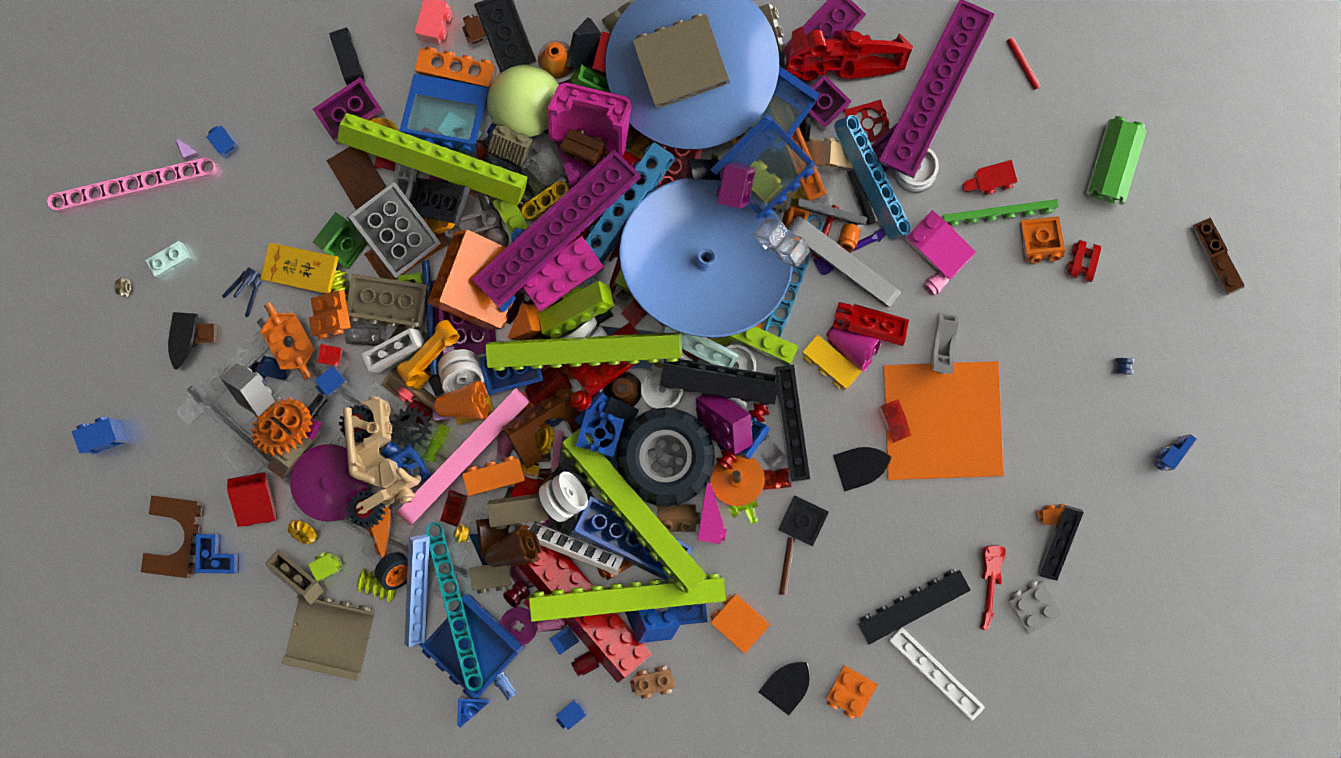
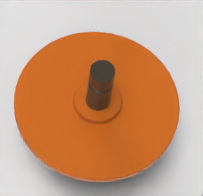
[711,455,765,506]

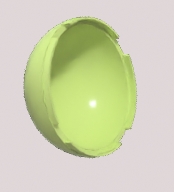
[487,65,559,137]

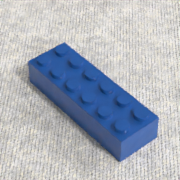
[570,496,693,581]

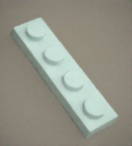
[663,326,739,368]

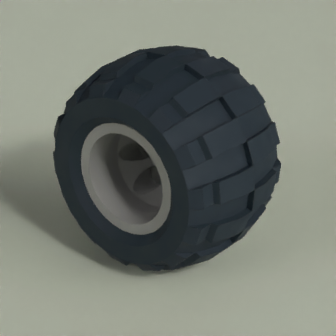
[616,407,715,506]

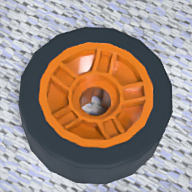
[374,552,408,590]

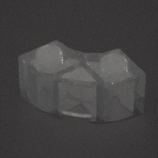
[753,218,810,267]

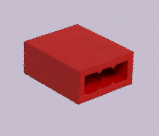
[227,472,276,527]

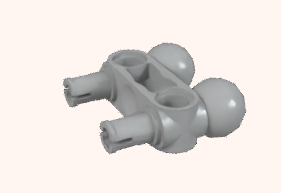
[444,193,508,249]

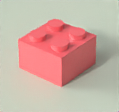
[415,0,452,45]

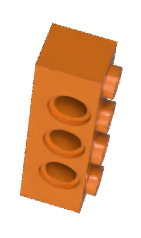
[415,47,496,88]

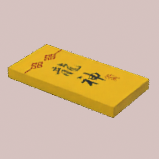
[260,242,339,294]

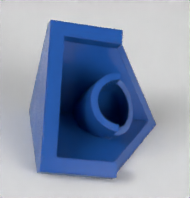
[457,696,491,728]

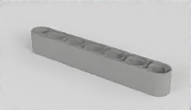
[786,215,901,308]

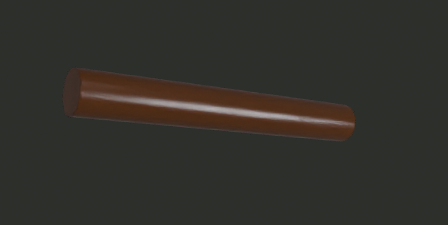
[779,537,795,595]

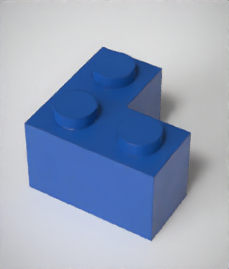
[195,534,238,574]
[625,609,680,643]

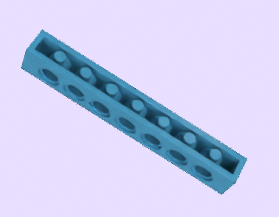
[584,142,676,285]

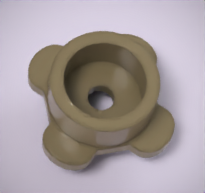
[114,277,131,297]

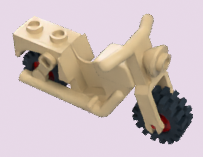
[339,397,421,528]

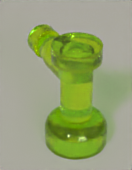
[728,499,759,524]

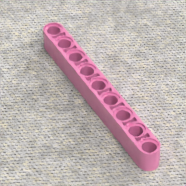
[47,158,217,212]
[397,388,530,526]

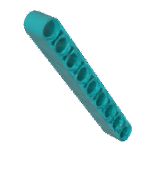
[425,522,483,691]

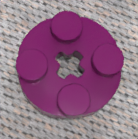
[500,607,538,645]

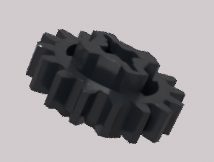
[390,406,432,448]

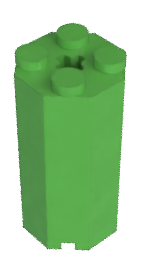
[1086,116,1147,205]

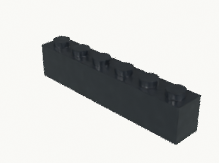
[660,359,779,405]
[774,364,810,482]
[857,568,971,645]

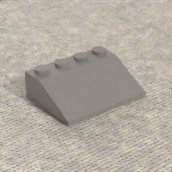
[346,182,441,278]

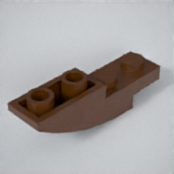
[1193,217,1245,295]

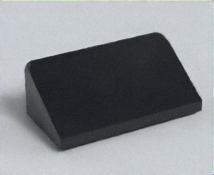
[686,158,722,180]

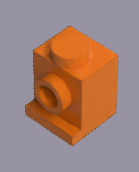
[1037,504,1065,525]

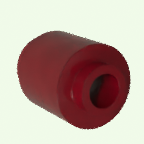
[571,651,600,676]

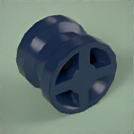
[1114,358,1134,375]

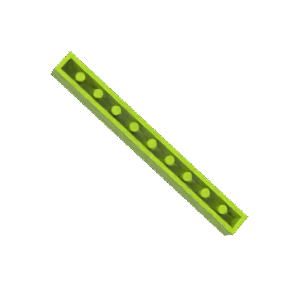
[337,113,528,205]
[614,269,799,365]
[486,332,683,371]
[561,428,707,594]
[528,573,726,622]

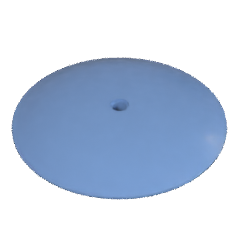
[606,0,779,149]
[620,178,793,338]

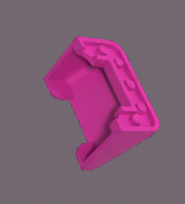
[548,83,631,157]

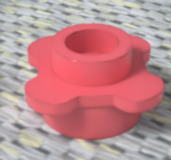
[395,386,414,403]

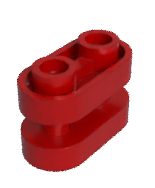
[1066,240,1102,282]

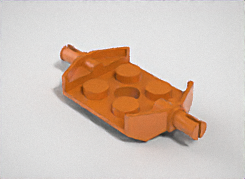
[260,302,315,380]

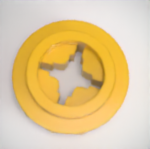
[535,424,555,455]
[287,520,317,545]

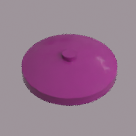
[290,444,368,522]

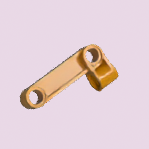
[397,320,460,390]

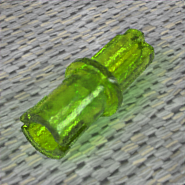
[423,424,450,462]

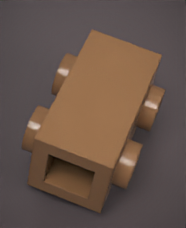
[657,504,700,532]
[630,666,675,699]

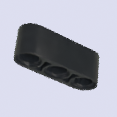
[329,27,365,85]

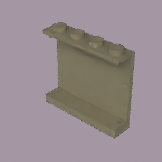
[633,13,730,109]
[281,595,375,681]

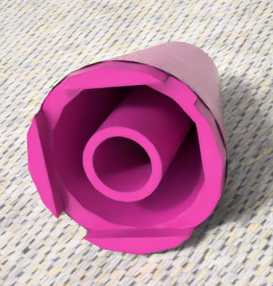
[826,326,882,372]

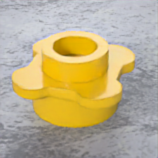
[453,524,469,544]

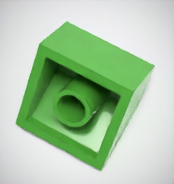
[313,212,367,269]

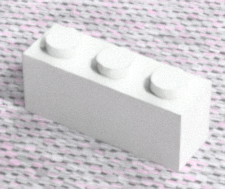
[362,328,425,373]

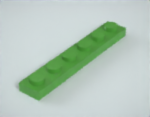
[942,199,1059,226]

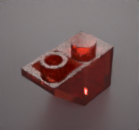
[879,399,911,443]

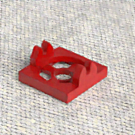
[844,99,890,143]

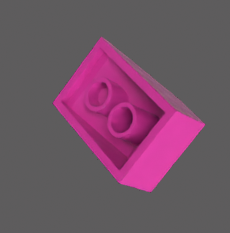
[906,210,976,280]
[697,483,727,544]

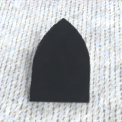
[168,312,198,370]
[595,397,639,448]
[833,447,892,492]
[758,662,810,716]

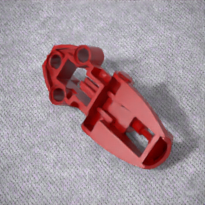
[784,26,913,81]

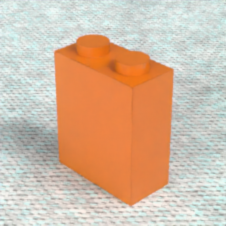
[710,593,770,653]

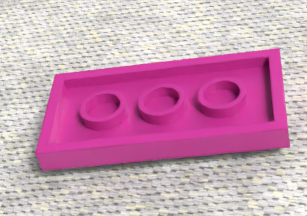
[523,236,604,312]

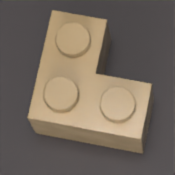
[806,138,854,170]

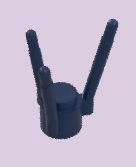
[222,267,262,317]

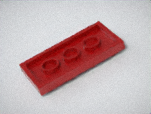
[568,322,640,397]

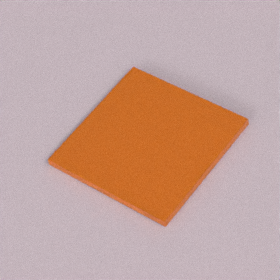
[883,361,1004,480]

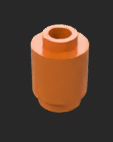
[838,223,861,252]

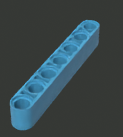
[834,115,911,239]
[765,215,823,337]

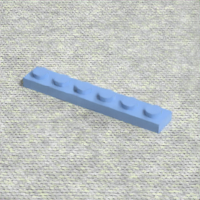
[404,534,430,647]

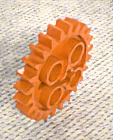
[251,398,312,456]

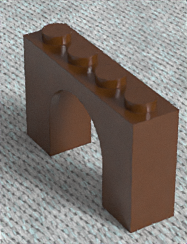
[502,386,581,469]
[141,495,203,578]

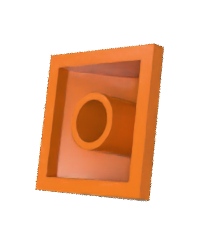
[508,303,547,340]

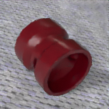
[503,581,530,608]

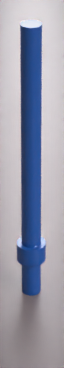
[421,260,439,375]

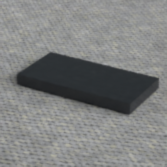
[474,0,537,73]
[409,177,470,225]

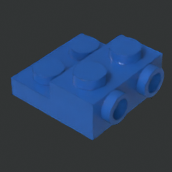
[1154,434,1197,471]

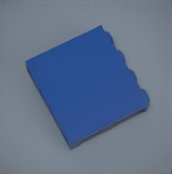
[419,594,525,699]

